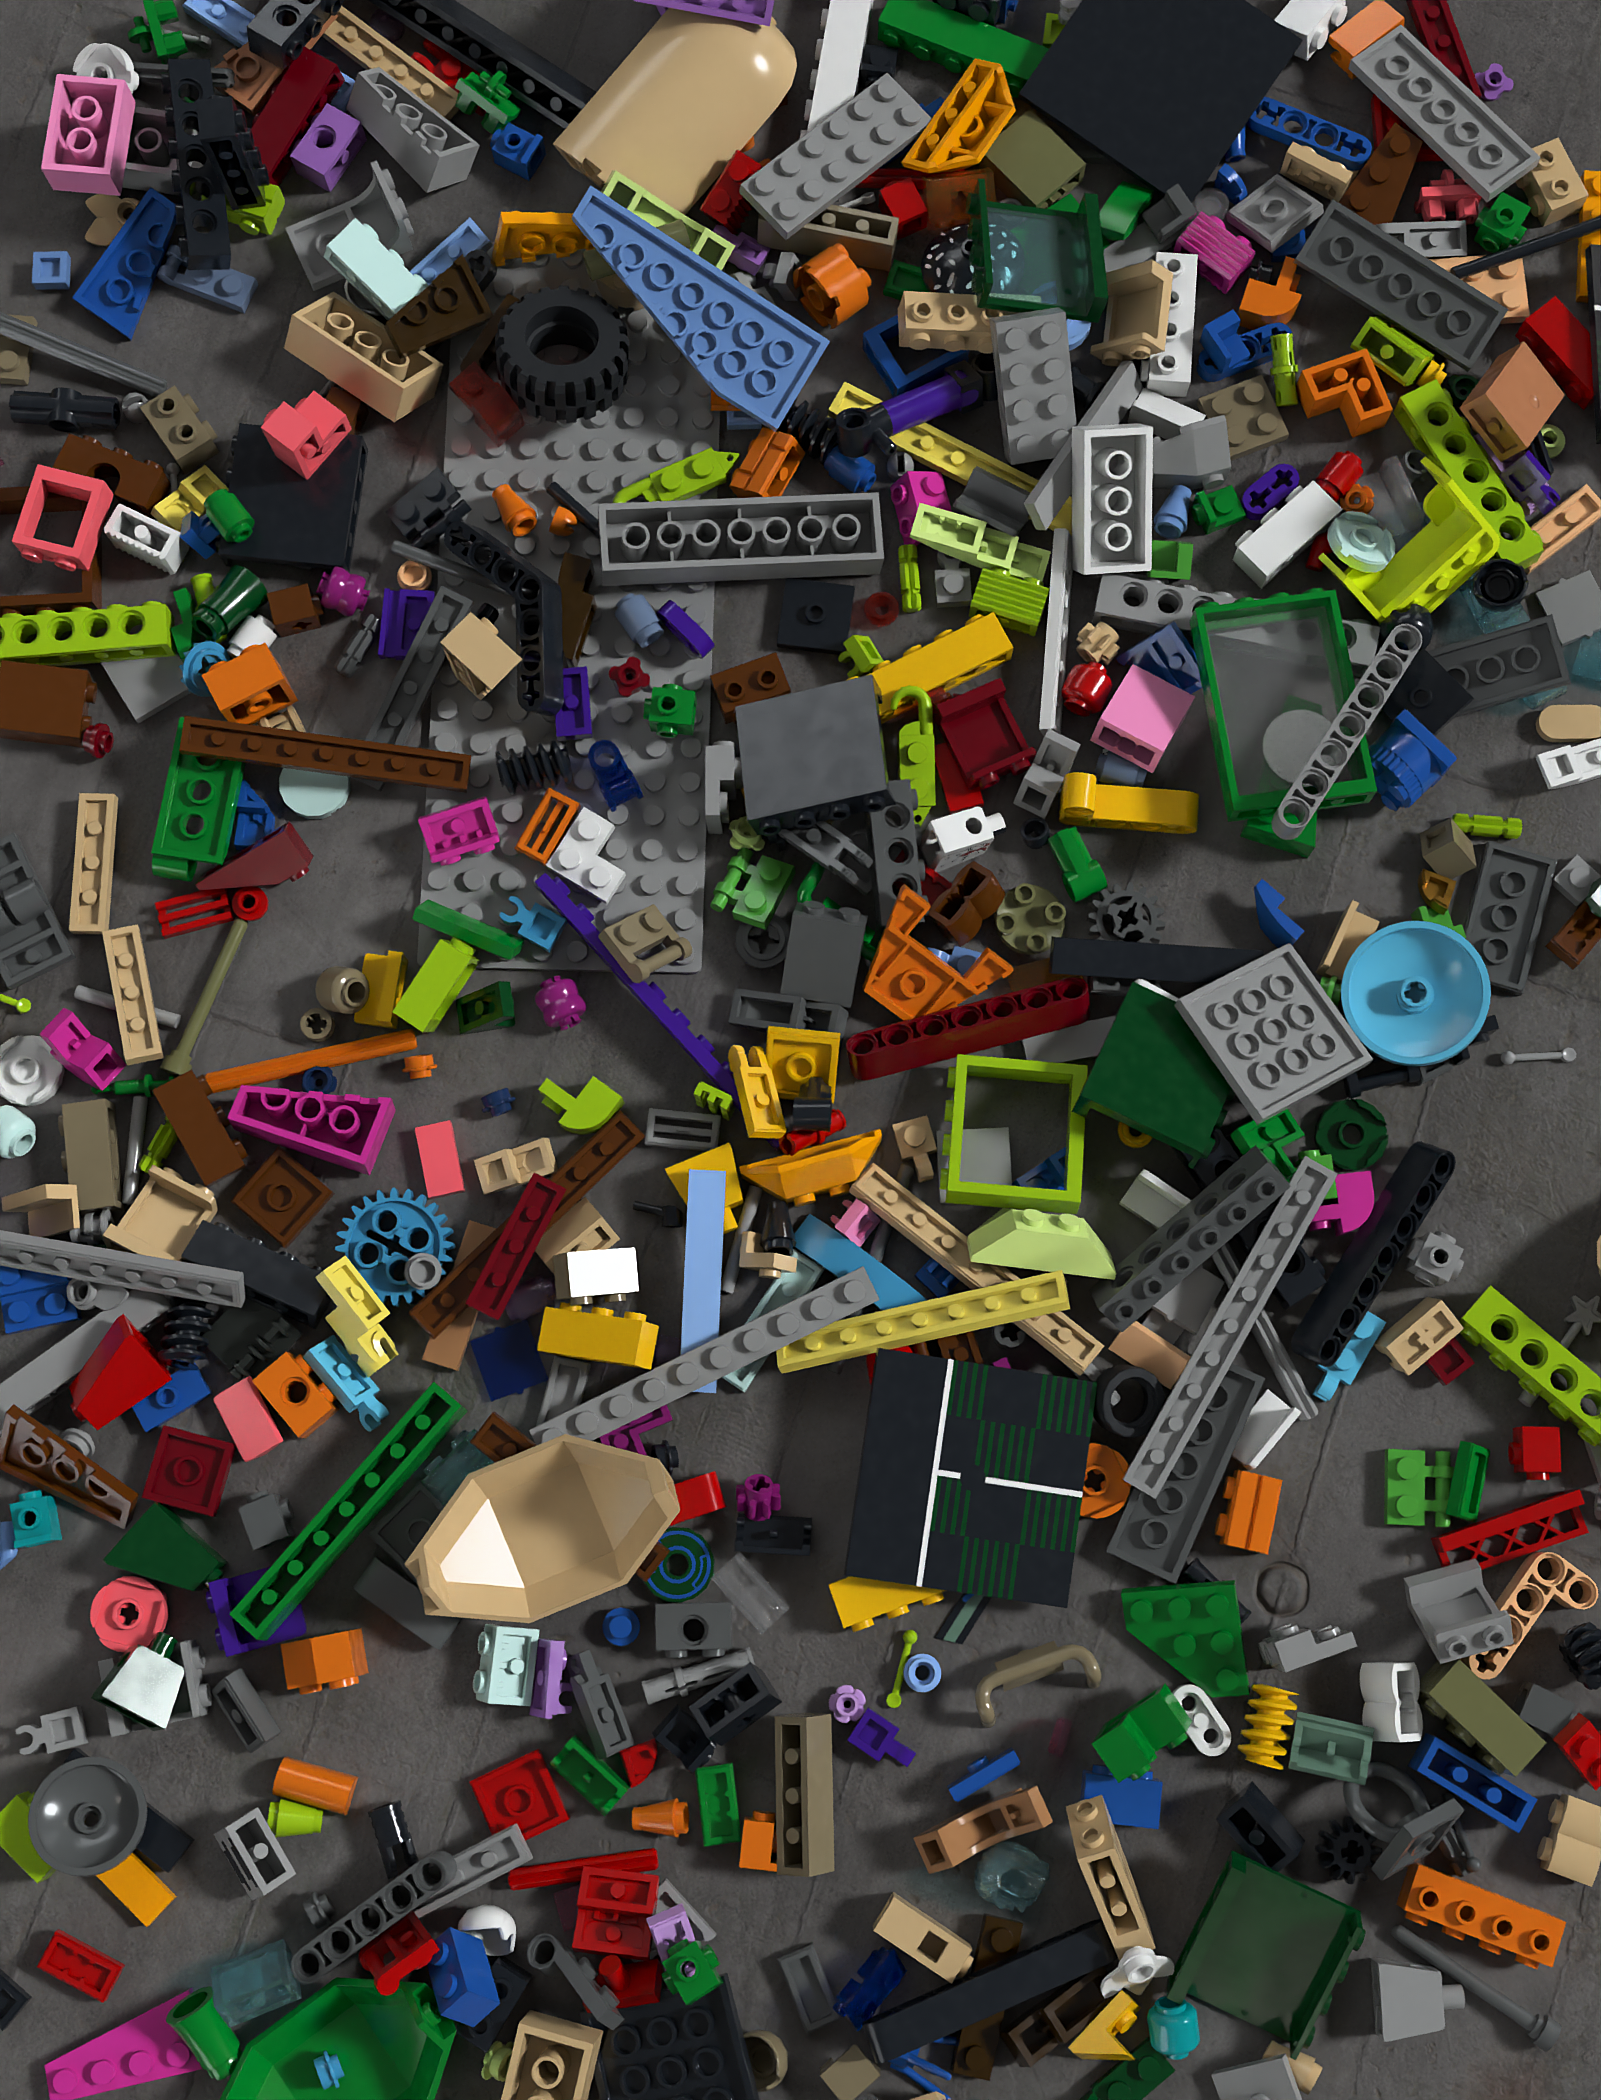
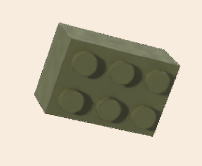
[1417,1659,1546,1777]

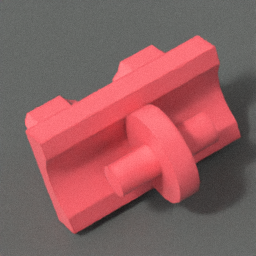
[1414,169,1482,225]

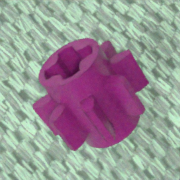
[736,1474,781,1521]

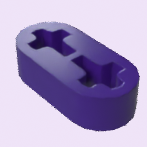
[1241,463,1299,521]
[656,600,715,659]

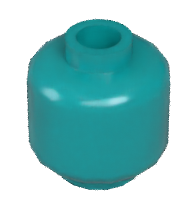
[1147,1996,1200,2060]

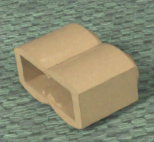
[1537,1794,1601,1887]

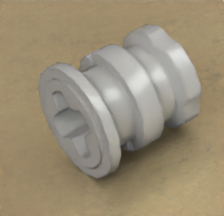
[69,1209,114,1245]

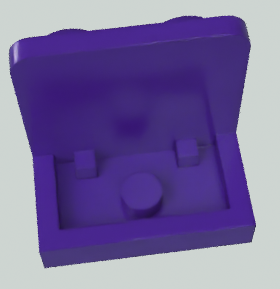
[206,1566,307,1657]

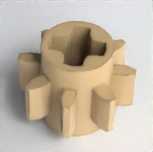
[1076,622,1120,665]

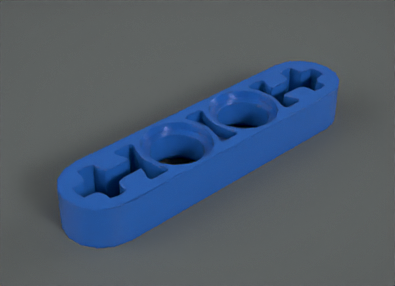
[1246,97,1372,171]

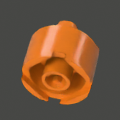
[793,243,871,329]

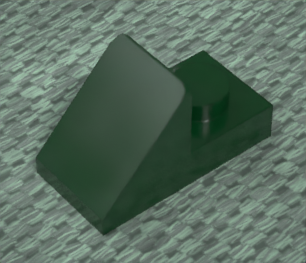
[456,981,515,1034]

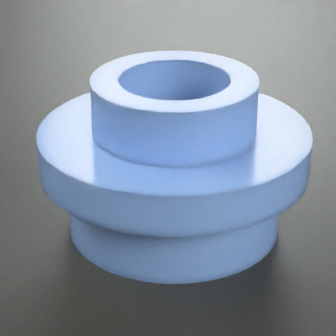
[903,1653,941,1692]

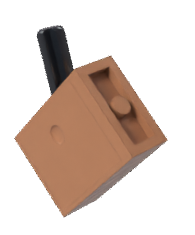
[1459,341,1565,475]

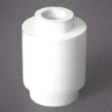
[226,614,277,659]

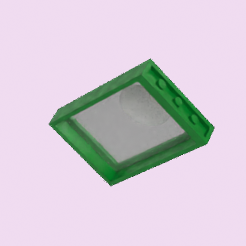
[1189,588,1377,822]

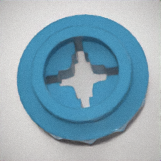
[178,640,230,697]

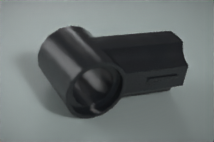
[793,1077,832,1132]

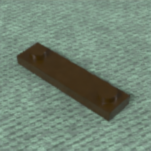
[950,1913,1023,2081]

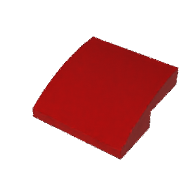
[572,1866,660,1961]

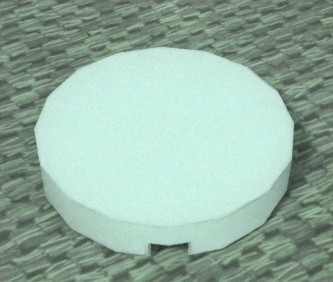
[1327,511,1395,573]
[279,768,351,819]

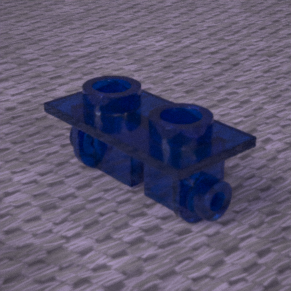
[832,1947,907,2031]

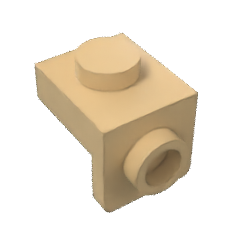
[739,1231,797,1279]

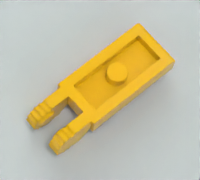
[728,1045,787,1138]

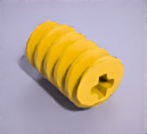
[1237,1684,1300,1770]

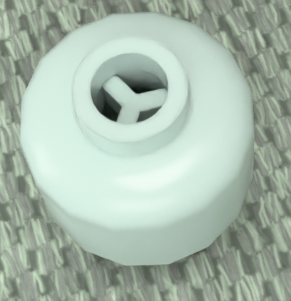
[0,1105,36,1159]

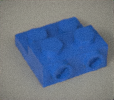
[0,1266,82,1335]

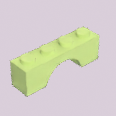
[601,170,735,270]

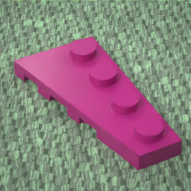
[44,1988,202,2100]

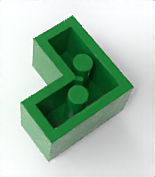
[1091,1683,1192,1783]

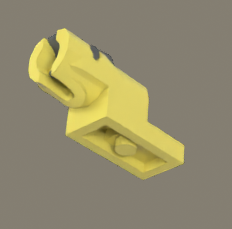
[315,1255,398,1378]

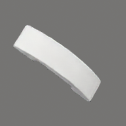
[1535,738,1601,789]

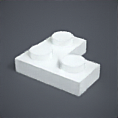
[546,807,626,905]

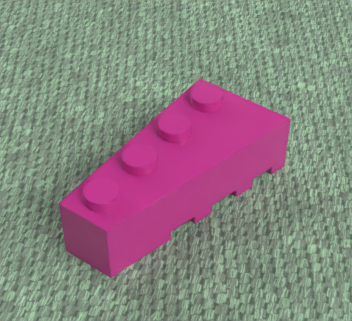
[227,1085,396,1176]

